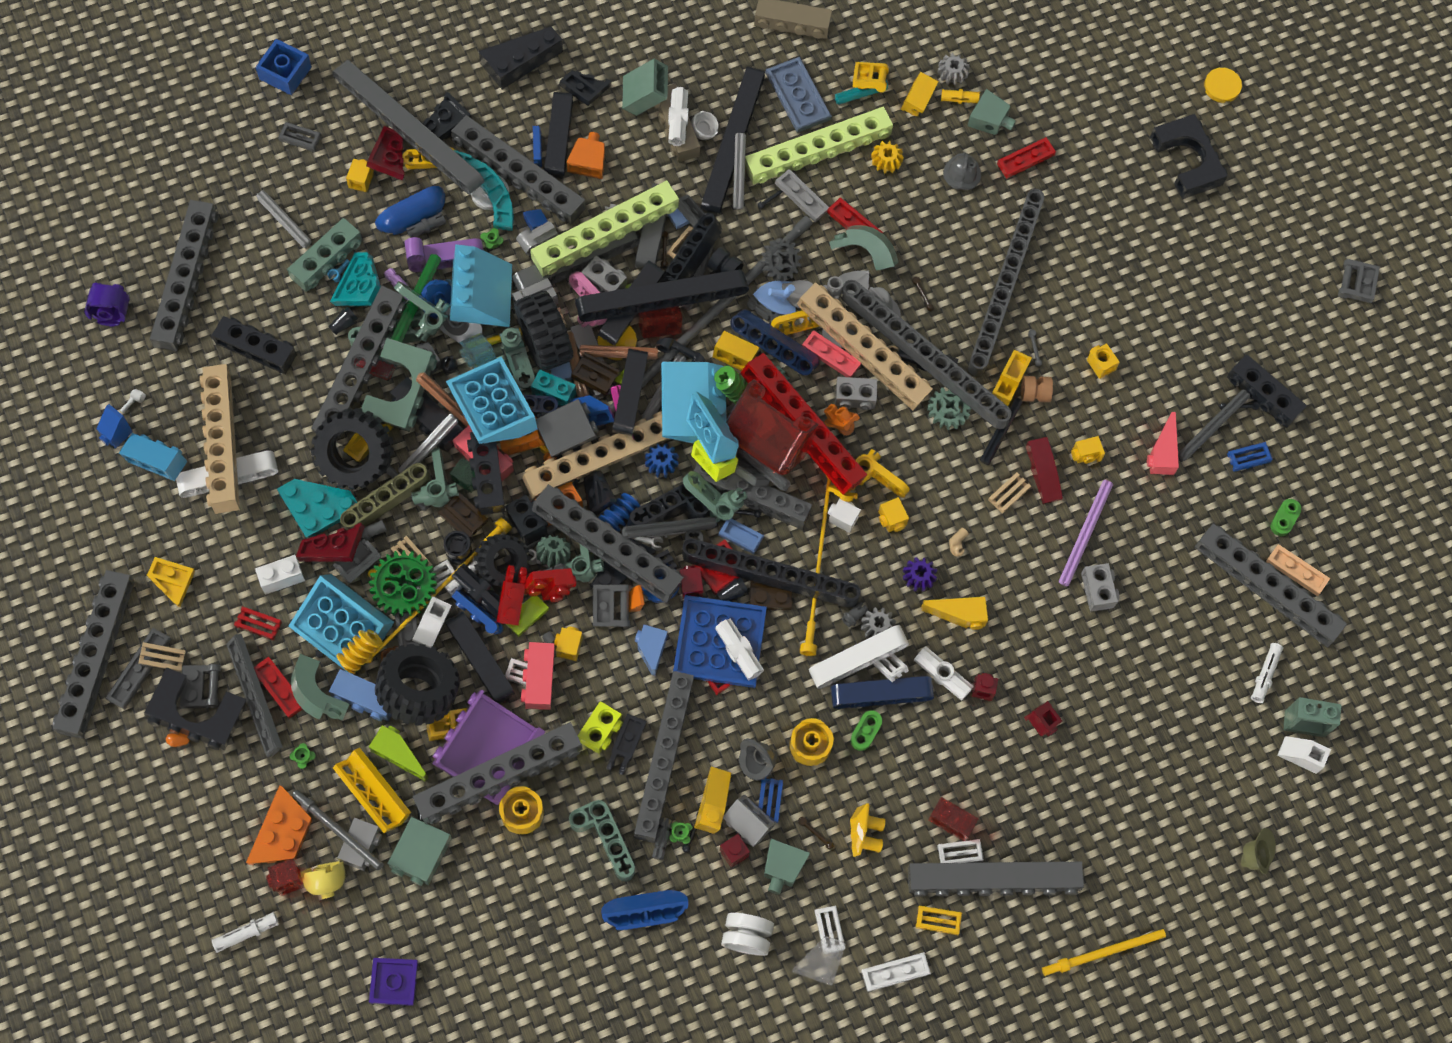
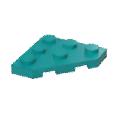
[330,252,381,306]
[277,479,357,539]

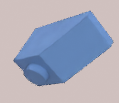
[635,625,668,675]

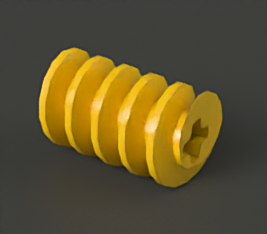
[336,629,383,674]

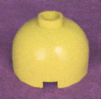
[300,861,346,899]

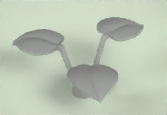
[782,271,869,348]

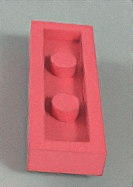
[802,330,862,378]

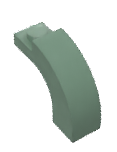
[829,225,898,271]
[291,654,349,720]

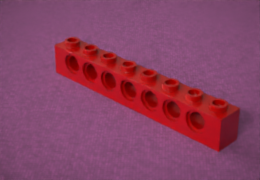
[740,353,867,495]

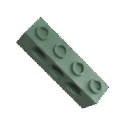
[287,218,362,292]

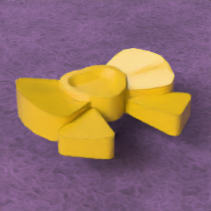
[827,485,858,502]

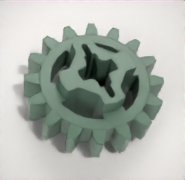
[927,388,971,430]

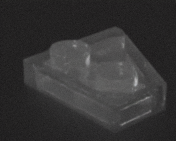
[792,936,846,986]

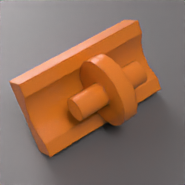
[824,404,860,436]

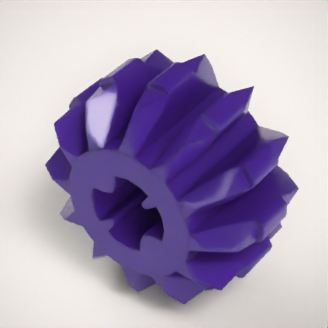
[903,557,937,592]

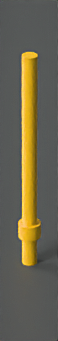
[1042,929,1166,976]

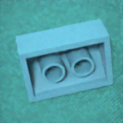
[686,392,739,464]

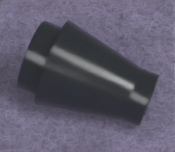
[328,307,358,335]
[717,577,749,601]

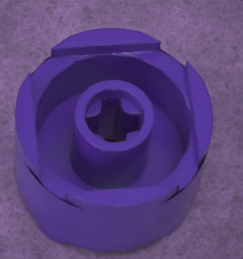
[84,283,130,326]

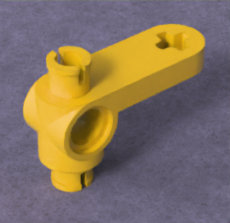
[852,449,910,498]

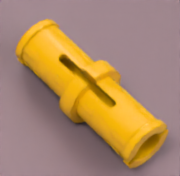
[941,89,980,104]

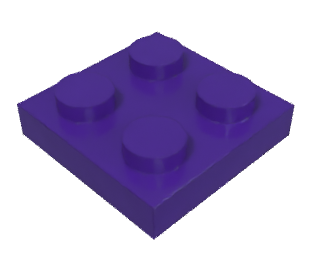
[369,958,418,1006]

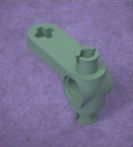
[394,281,451,342]
[499,328,535,389]
[412,447,459,507]
[683,471,747,522]
[566,529,605,582]

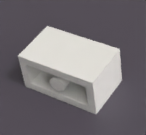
[255,555,305,595]

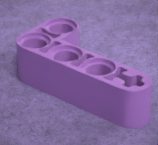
[404,237,484,272]

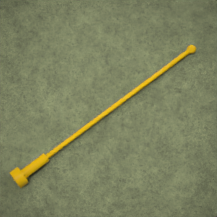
[800,476,831,656]
[366,517,512,663]

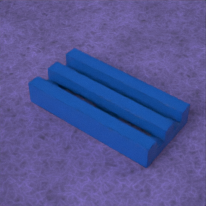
[533,126,542,168]
[1227,442,1273,472]
[758,778,783,823]

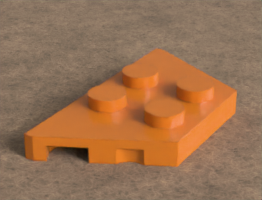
[246,785,312,865]

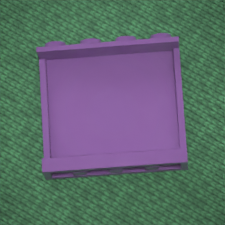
[432,690,546,805]

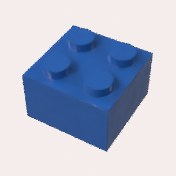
[255,39,312,96]

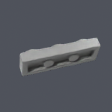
[775,169,829,222]

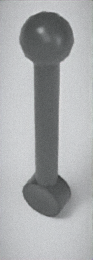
[1028,329,1042,367]

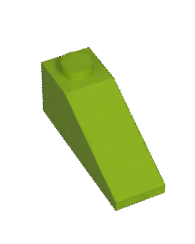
[369,725,428,782]

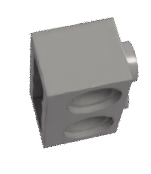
[582,256,627,293]
[835,377,877,410]
[1081,563,1119,612]

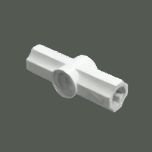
[668,87,688,146]
[715,618,764,681]
[914,646,974,701]

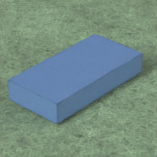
[718,518,764,554]

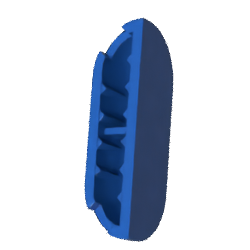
[375,186,446,235]
[601,890,688,930]

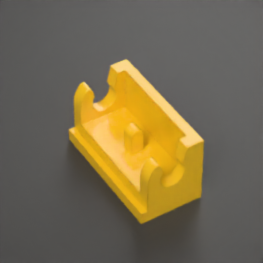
[901,72,938,116]
[713,331,759,371]

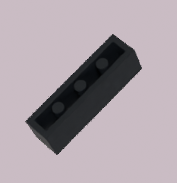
[390,377,463,452]

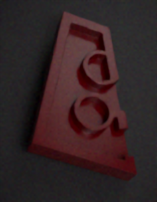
[366,126,404,181]
[296,523,365,562]

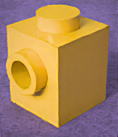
[878,497,909,533]
[554,627,583,661]

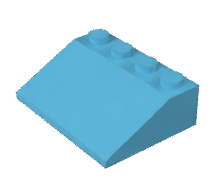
[450,244,512,327]
[446,357,538,444]
[661,362,727,444]
[289,574,394,675]

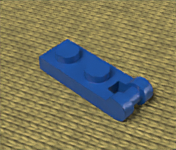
[452,590,504,634]

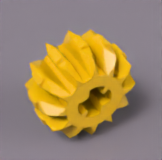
[871,141,904,174]

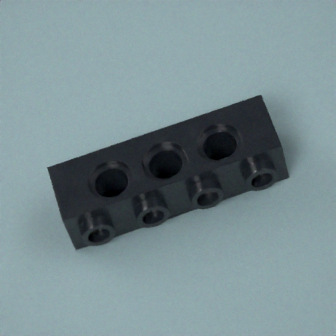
[211,316,297,375]
[1227,354,1307,428]
[467,432,506,515]

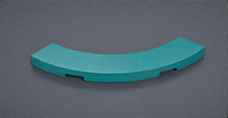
[453,150,514,231]

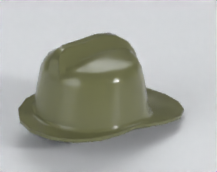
[1241,828,1276,874]

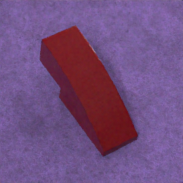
[1026,437,1063,504]

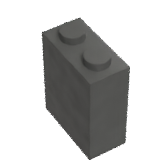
[536,399,599,458]

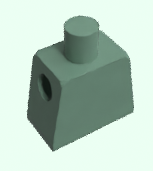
[967,89,1016,135]
[764,839,810,895]

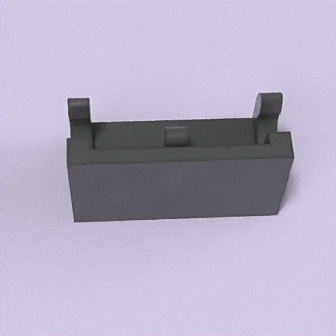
[332,538,381,583]

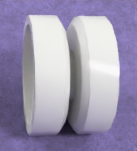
[721,913,774,956]

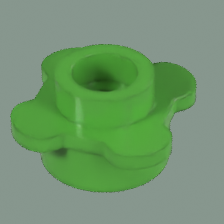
[481,228,503,249]
[290,743,316,769]
[669,822,692,844]

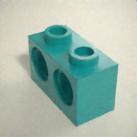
[531,369,577,407]

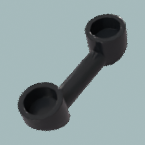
[655,338,706,362]

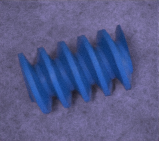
[598,493,641,532]

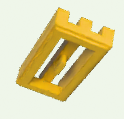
[916,906,962,935]

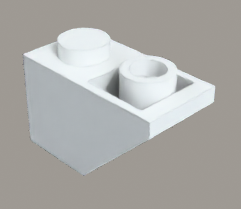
[412,597,452,648]
[1277,736,1331,774]

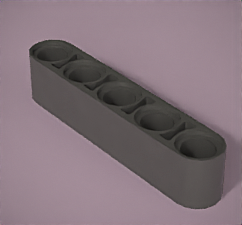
[635,183,672,269]

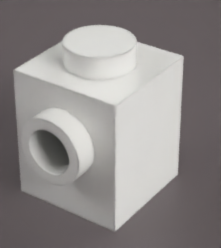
[827,498,861,533]

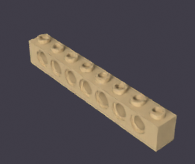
[797,282,933,411]
[200,364,240,514]
[522,411,671,500]

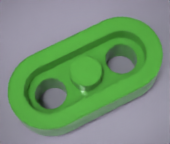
[1270,499,1301,536]
[850,710,882,751]

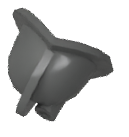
[943,152,981,190]
[739,738,778,781]

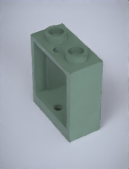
[1283,697,1341,737]

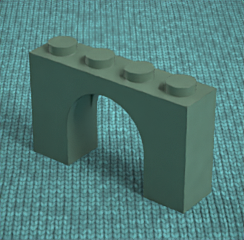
[361,338,437,432]

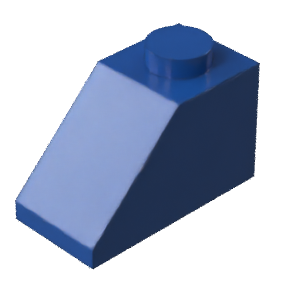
[571,395,615,426]
[96,404,133,449]

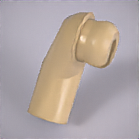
[949,528,969,557]

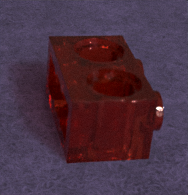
[639,306,682,338]
[928,797,979,841]
[266,859,304,896]

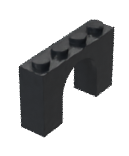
[1150,114,1228,199]
[144,667,246,750]

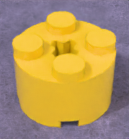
[790,718,834,766]
[499,786,544,834]

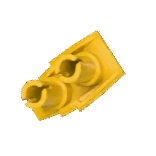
[850,803,885,857]

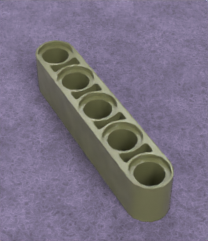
[340,463,431,530]

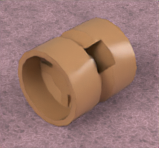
[1021,376,1053,402]

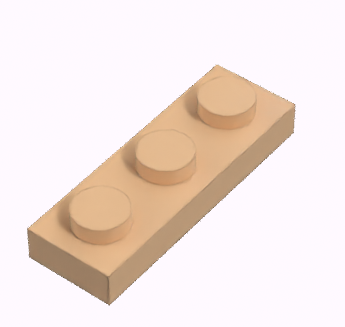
[1266,544,1330,596]

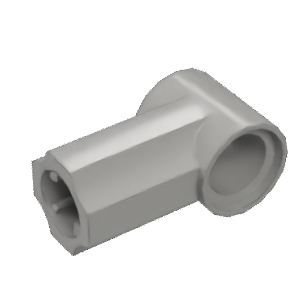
[516,221,558,256]

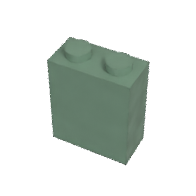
[622,59,668,116]
[387,817,452,886]

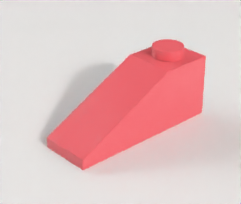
[1147,412,1179,475]

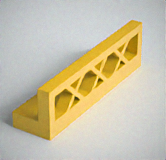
[333,748,411,833]

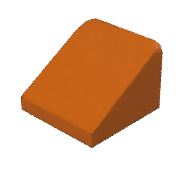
[629,585,645,612]

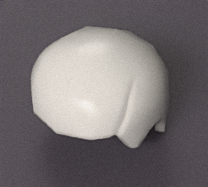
[691,111,719,140]

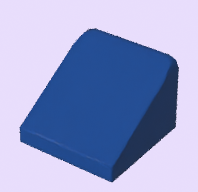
[523,209,548,231]

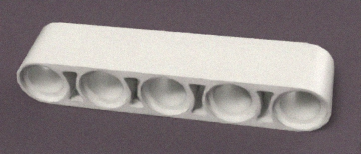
[176,451,278,497]
[809,625,909,689]

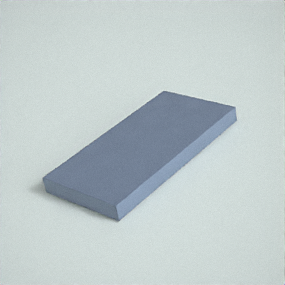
[765,57,832,133]

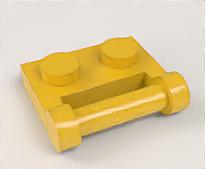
[853,62,889,92]

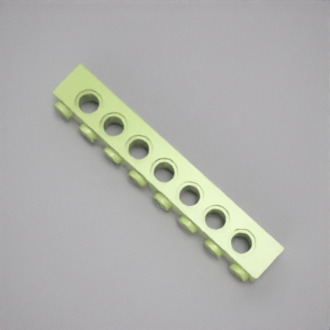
[745,107,893,185]
[530,180,679,277]

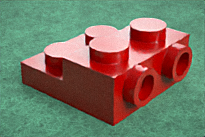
[524,568,576,602]

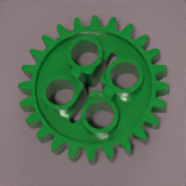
[369,550,437,617]

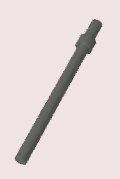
[292,790,383,870]

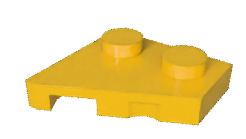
[147,557,195,607]

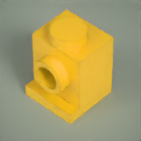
[1071,436,1105,464]

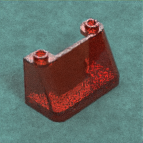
[726,379,819,475]

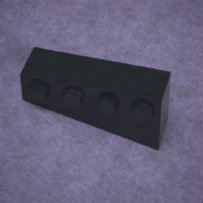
[479,26,563,89]

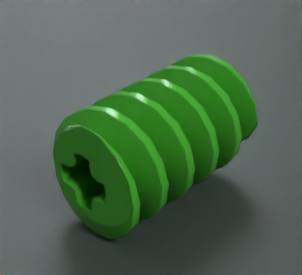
[714,366,753,406]

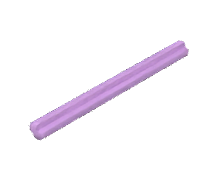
[1059,480,1113,586]

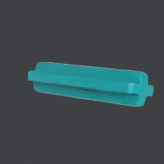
[835,80,888,105]

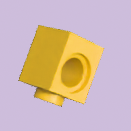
[346,159,374,192]
[1087,343,1120,379]

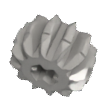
[937,53,970,86]
[861,607,896,638]

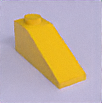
[921,597,988,630]
[694,766,731,834]

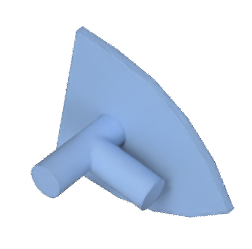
[753,281,796,315]

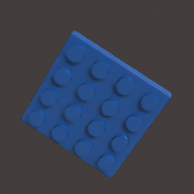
[673,595,767,688]

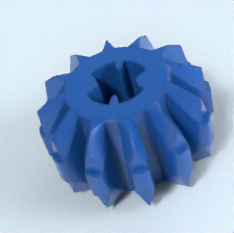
[645,443,679,478]

